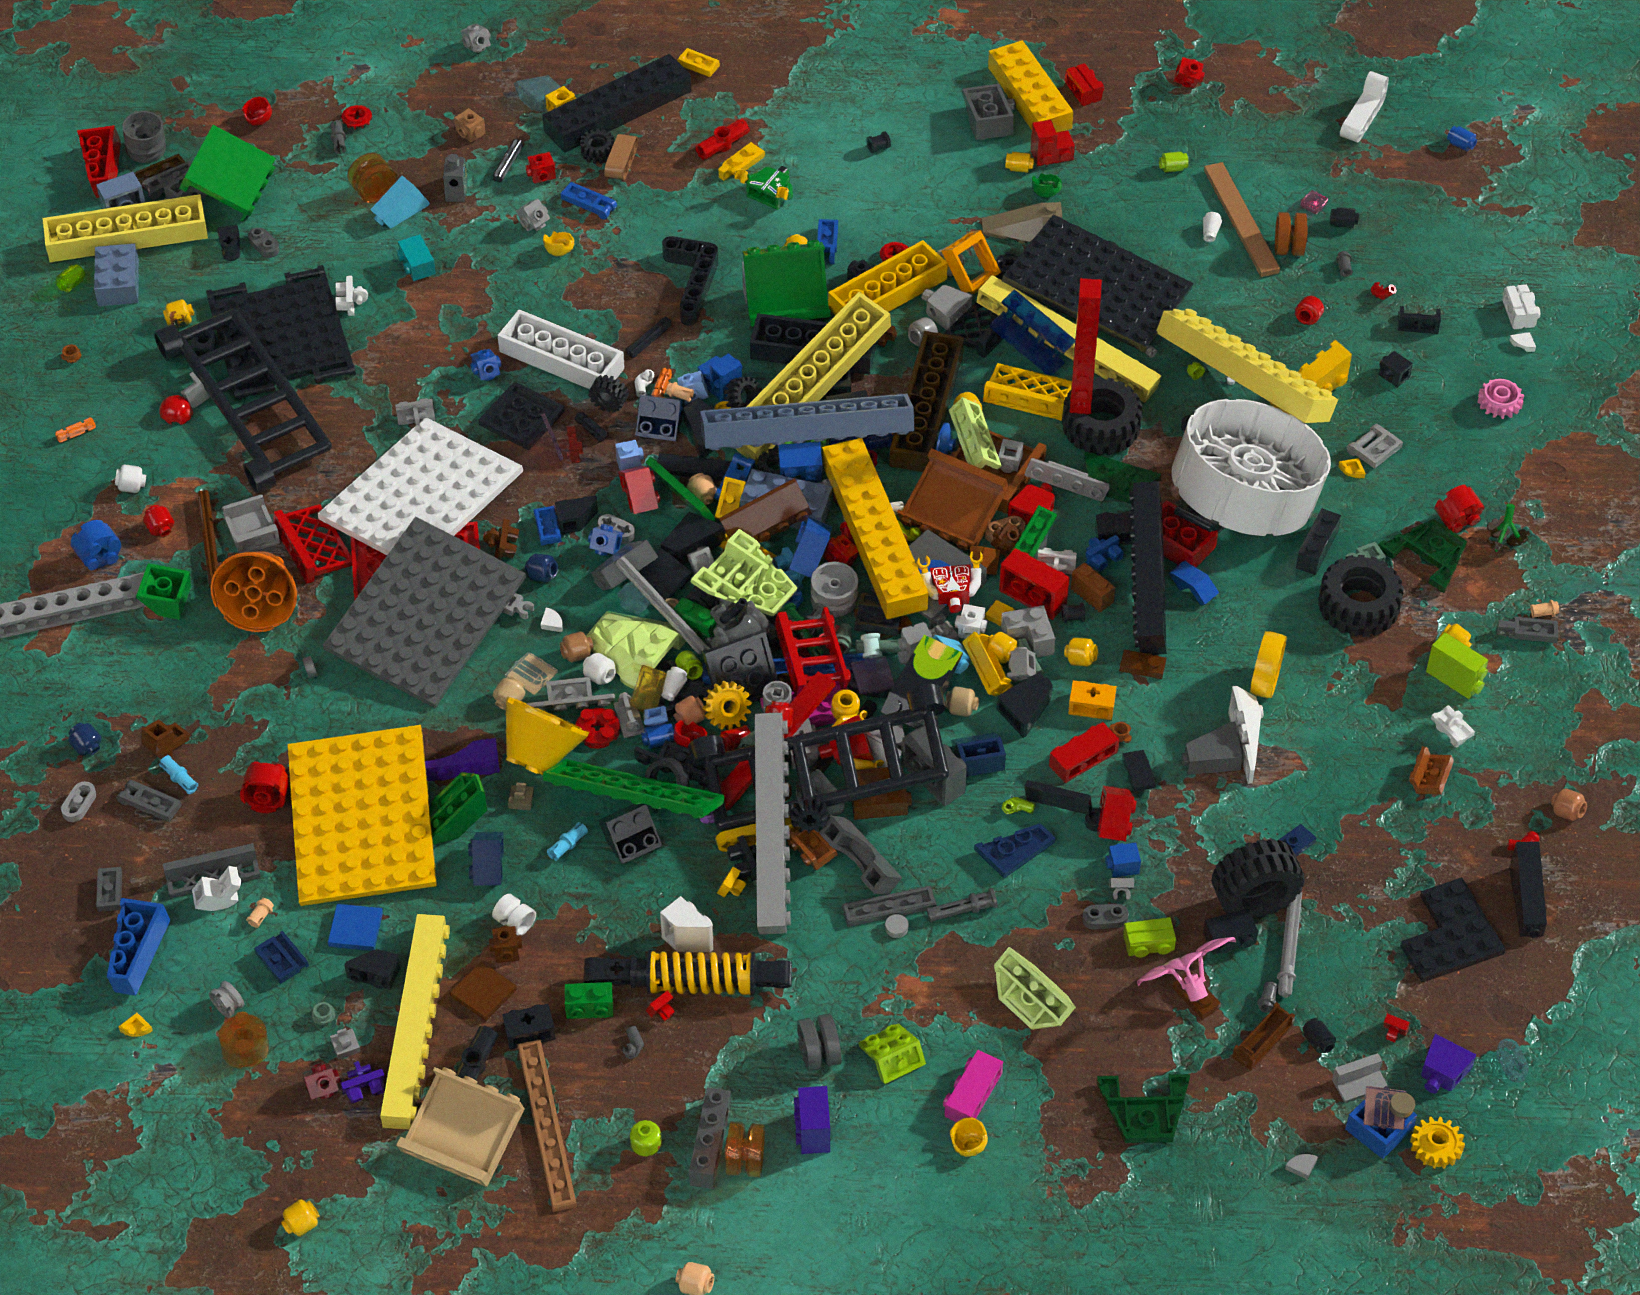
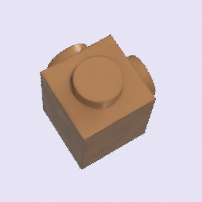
[454,108,485,143]

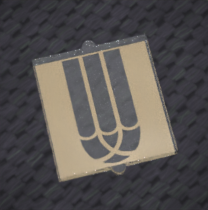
[505,651,558,695]

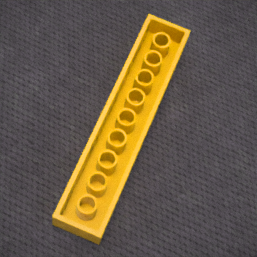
[822,438,929,619]

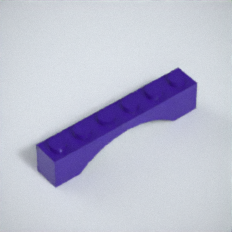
[425,738,500,781]

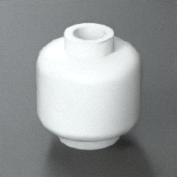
[115,465,146,493]
[583,653,616,685]

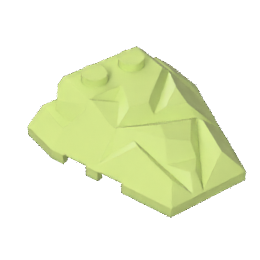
[690,529,797,616]
[586,611,686,694]

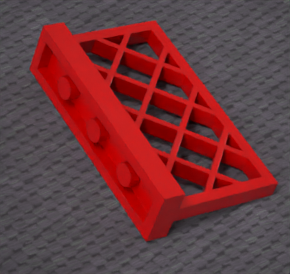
[273,504,352,584]

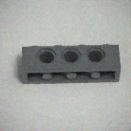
[689,1087,731,1189]

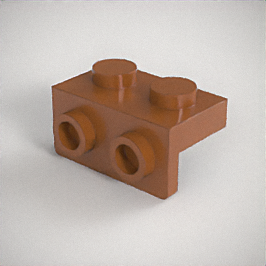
[1409,746,1454,795]
[786,828,838,871]

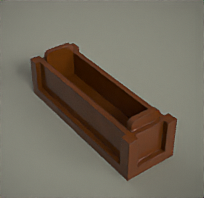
[1232,1002,1295,1071]

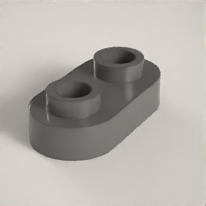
[248,228,280,258]
[1082,904,1129,930]

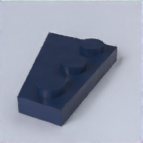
[974,823,1055,878]

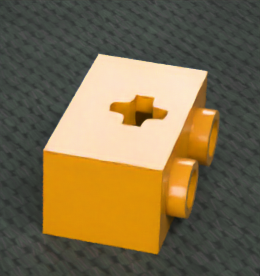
[1068,680,1117,720]

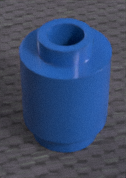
[1447,126,1477,152]
[641,723,674,749]

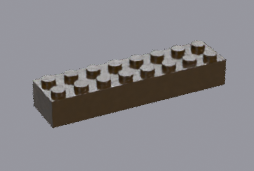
[889,331,964,472]

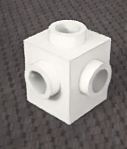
[955,604,987,639]

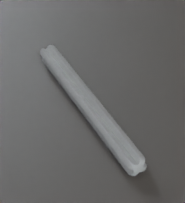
[615,557,706,654]

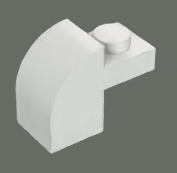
[192,866,241,911]

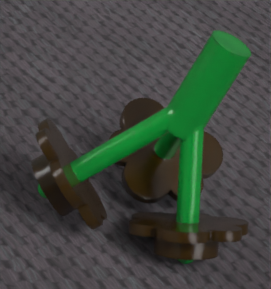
[1486,504,1530,552]

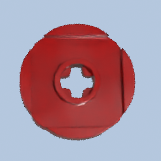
[576,708,620,749]

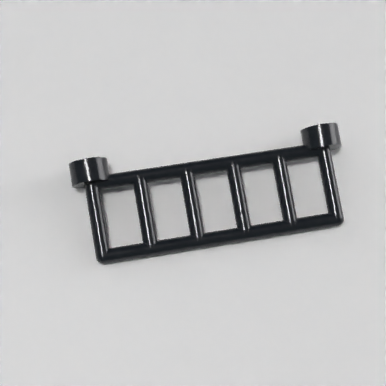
[153,309,332,494]
[688,684,949,831]

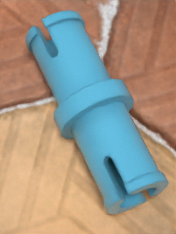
[159,755,199,794]
[547,822,588,861]

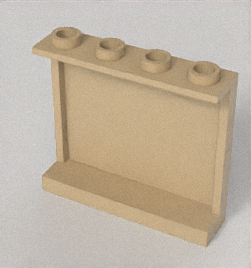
[396,1067,524,1187]

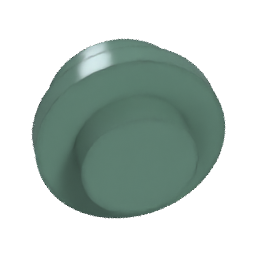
[311,1002,335,1025]

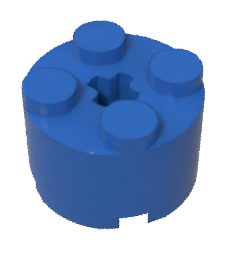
[71,520,121,571]

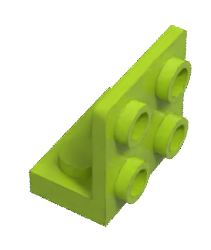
[858,1024,926,1084]

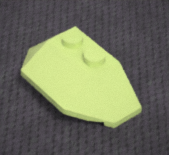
[994,947,1076,1030]

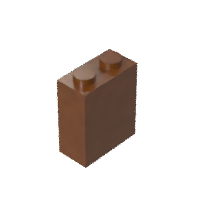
[851,766,912,820]

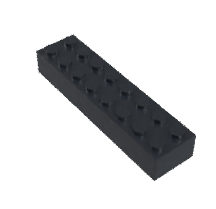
[542,54,692,153]
[1129,481,1167,655]

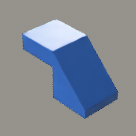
[1169,561,1219,606]

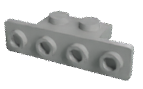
[1024,458,1110,501]
[527,677,615,711]

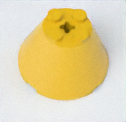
[506,696,589,775]

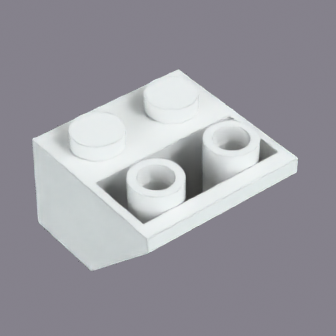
[660,896,713,953]

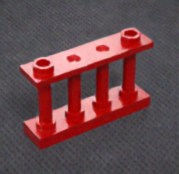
[774,607,851,697]

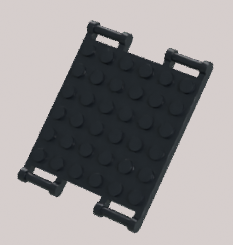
[206,265,356,401]

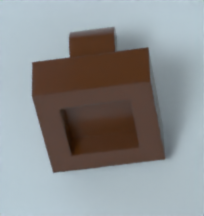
[877,325,897,347]

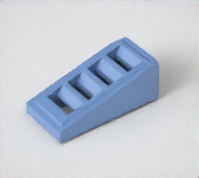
[644,706,668,727]

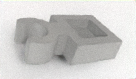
[502,593,534,619]

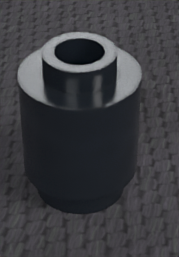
[1330,207,1359,228]
[1302,1018,1336,1053]

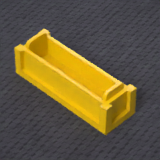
[962,632,1013,697]

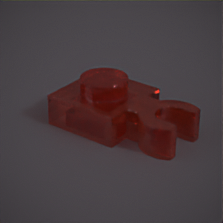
[566,425,583,464]

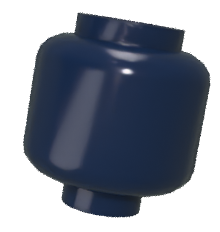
[525,553,558,582]
[68,723,102,756]

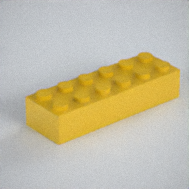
[988,40,1073,132]
[828,240,948,316]

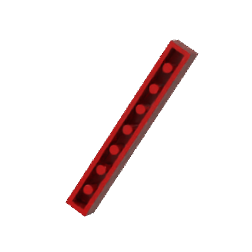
[1070,278,1102,414]

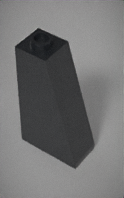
[1509,842,1547,938]

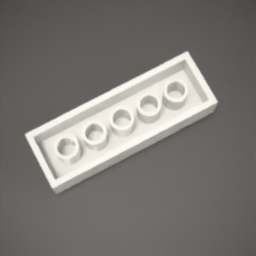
[498,310,624,389]

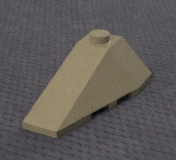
[982,202,1062,244]

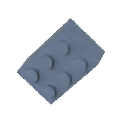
[94,243,139,306]

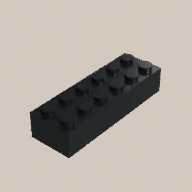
[750,313,877,375]

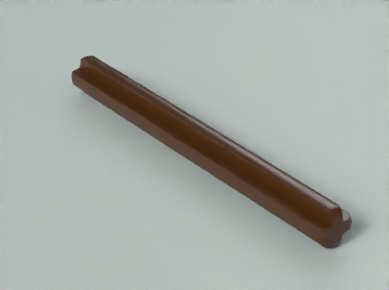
[197,490,218,588]

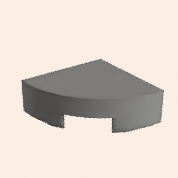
[1285,1154,1318,1179]

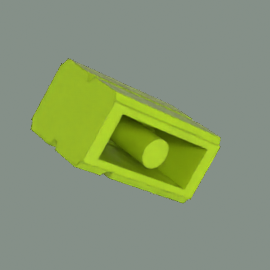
[1123,917,1176,958]

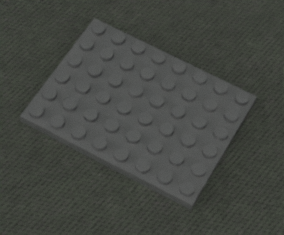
[323,516,526,708]

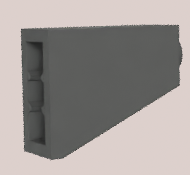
[591,540,658,590]
[1181,722,1243,775]

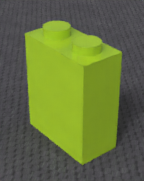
[1426,632,1488,699]

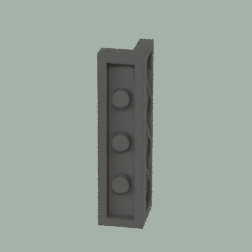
[163,843,261,898]

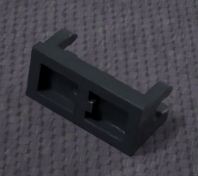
[1398,306,1441,334]

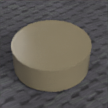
[1390,1092,1415,1118]

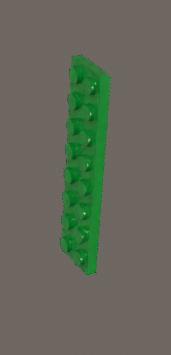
[543,759,724,818]

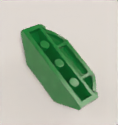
[429,772,487,845]

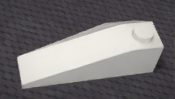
[1228,686,1264,784]

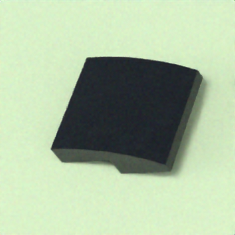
[639,549,694,600]
[854,592,901,636]

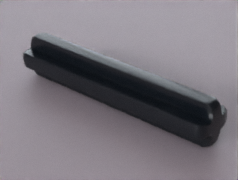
[492,139,523,183]
[626,316,672,358]

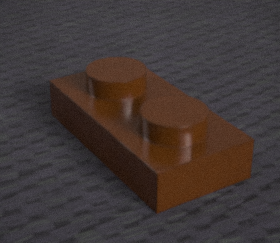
[1119,649,1167,679]
[1172,971,1221,1020]

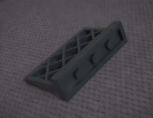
[944,296,1030,358]

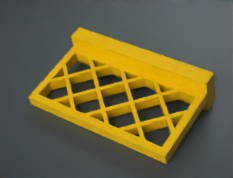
[983,363,1072,421]

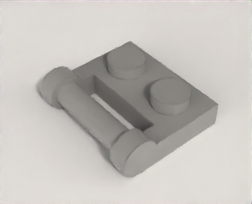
[1347,424,1403,469]

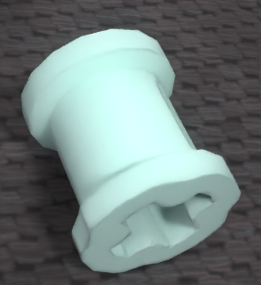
[860,633,882,659]

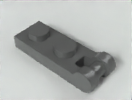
[142,161,192,200]
[116,780,182,822]

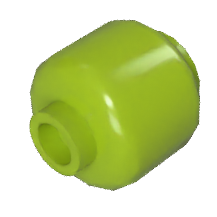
[630,1120,662,1157]

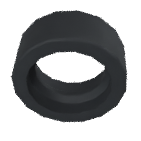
[645,758,689,787]

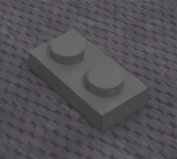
[96,867,122,912]

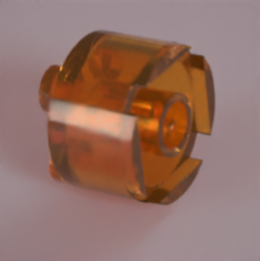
[218,1012,269,1069]

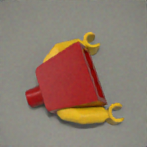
[818,710,884,770]

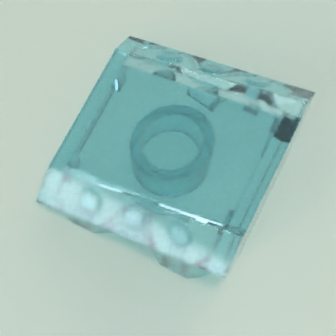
[514,75,561,112]

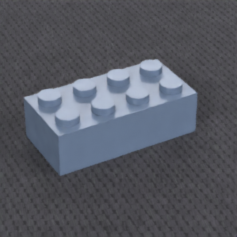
[740,469,832,529]

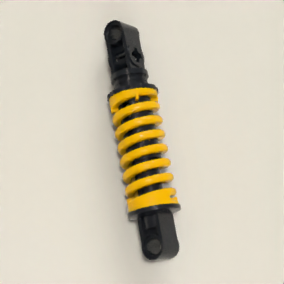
[583,950,792,996]

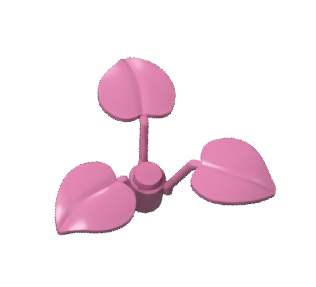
[1137,937,1236,1002]

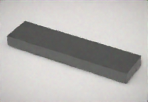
[842,886,937,927]

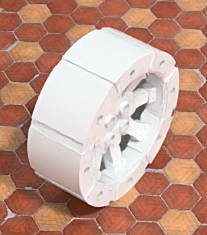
[1172,399,1331,536]

